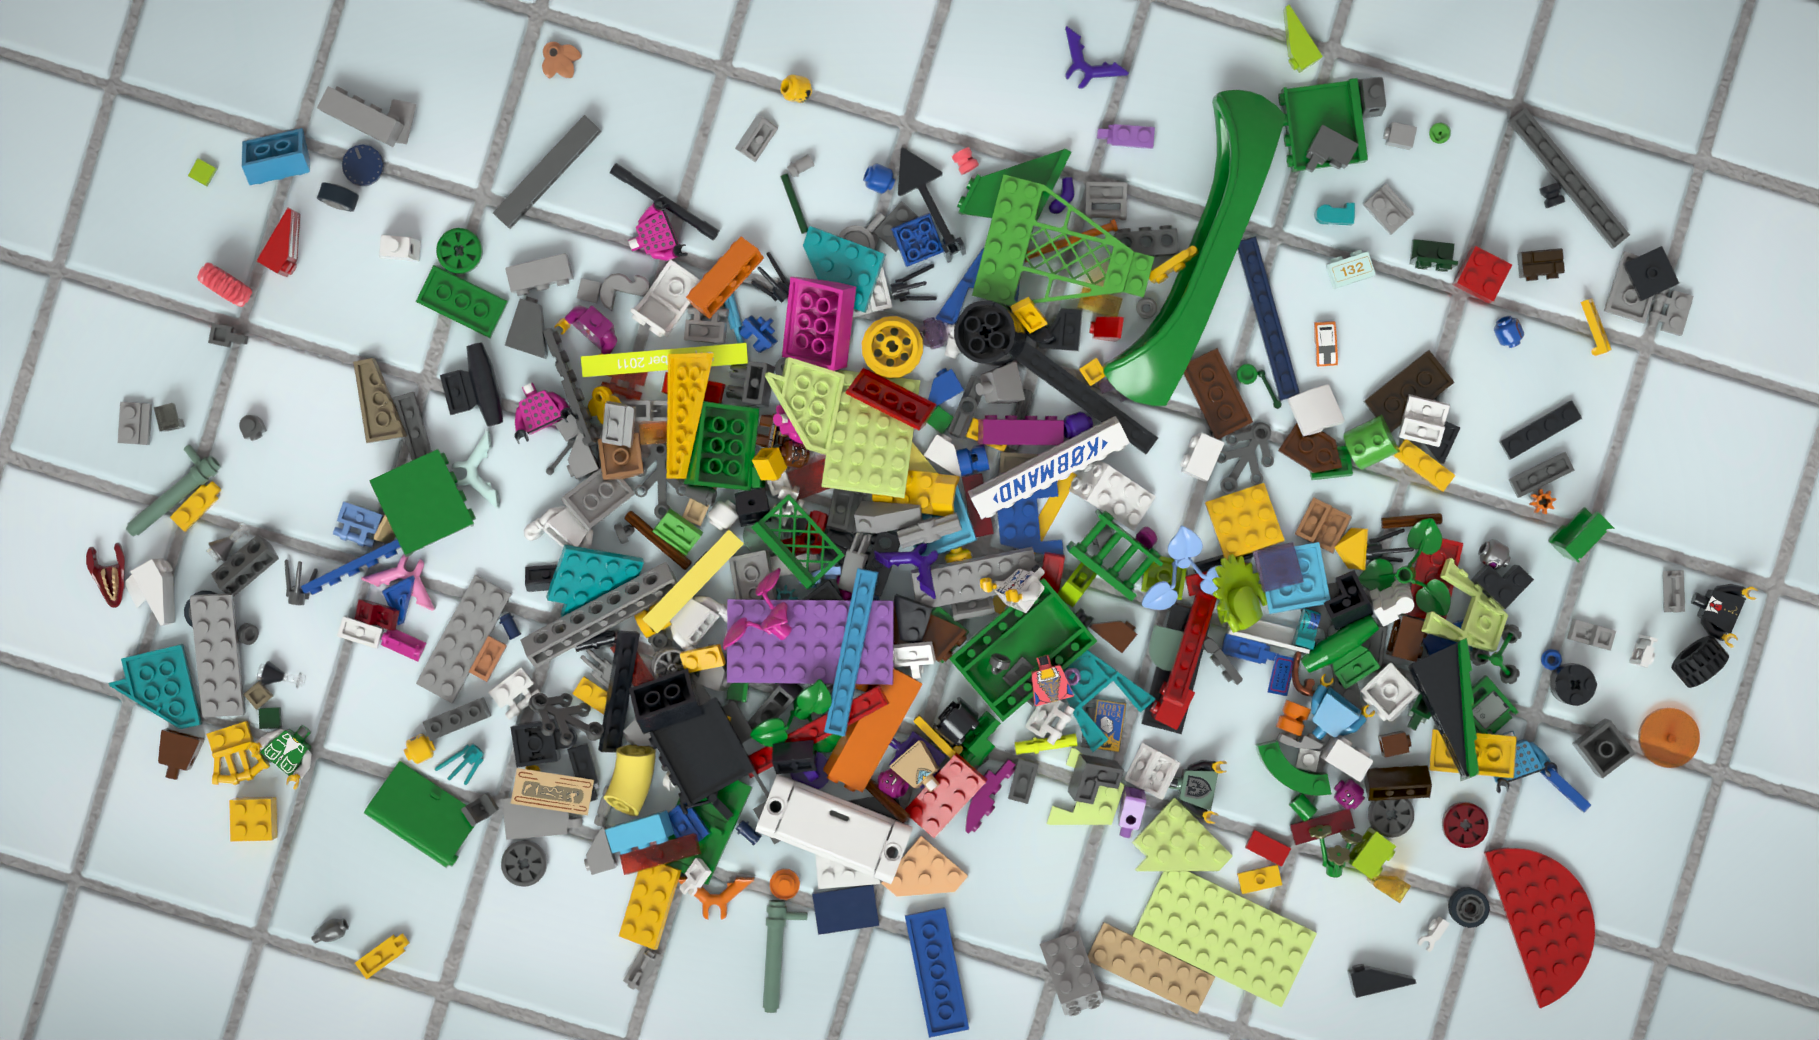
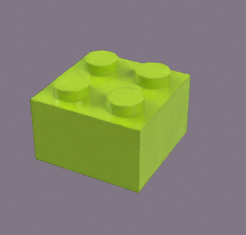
[1348,827,1396,880]

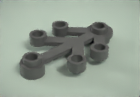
[1217,422,1274,494]
[635,439,687,519]
[529,693,604,745]

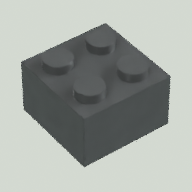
[1572,719,1636,778]

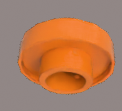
[770,868,800,900]

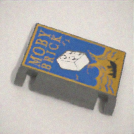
[1081,698,1127,752]

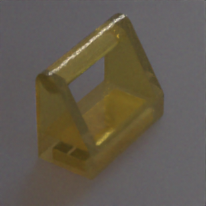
[1367,875,1411,903]

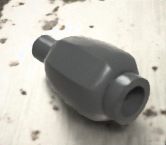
[311,918,349,944]

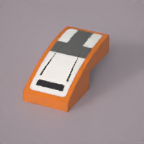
[1314,321,1338,367]

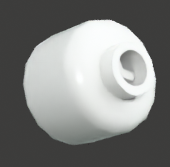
[708,500,738,531]

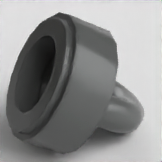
[614,523,635,544]
[237,623,259,645]
[989,653,1011,675]

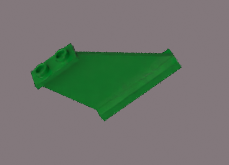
[957,148,1071,227]

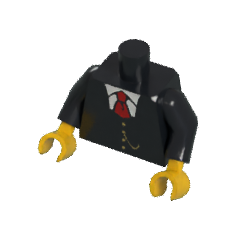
[1691,584,1758,648]

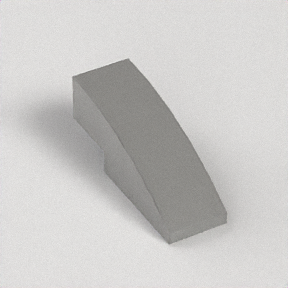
[620,400,667,422]

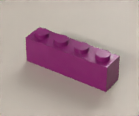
[978,415,1064,445]

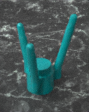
[435,743,485,785]

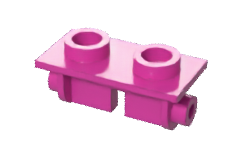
[381,629,427,662]

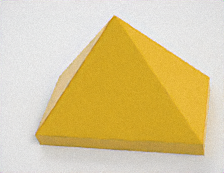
[1334,528,1368,570]

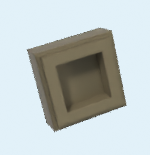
[243,680,273,710]

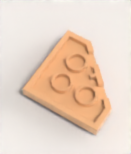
[881,836,968,897]

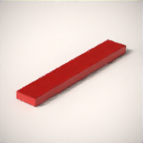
[1162,590,1217,707]

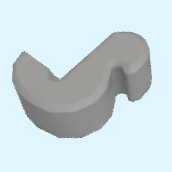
[600,273,651,311]

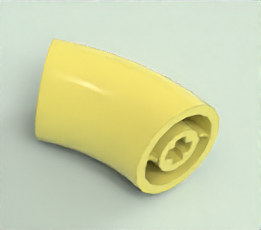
[604,744,656,816]

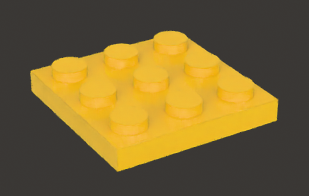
[1205,483,1285,560]

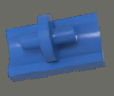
[739,315,778,353]

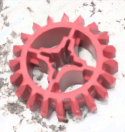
[197,263,252,307]

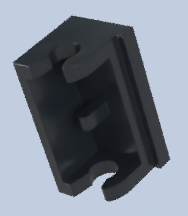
[772,740,817,774]

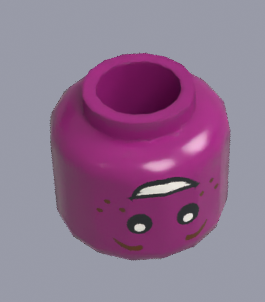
[877,768,909,799]
[1334,779,1365,810]

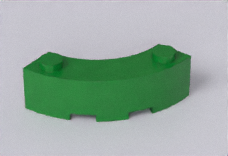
[1255,740,1332,796]

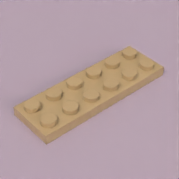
[1087,922,1215,1014]

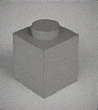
[1383,122,1417,150]

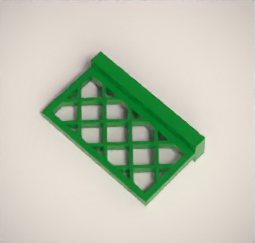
[751,494,845,589]

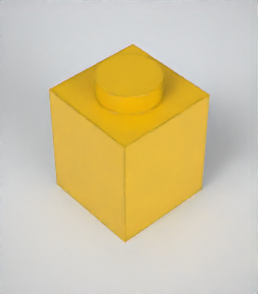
[752,448,787,481]

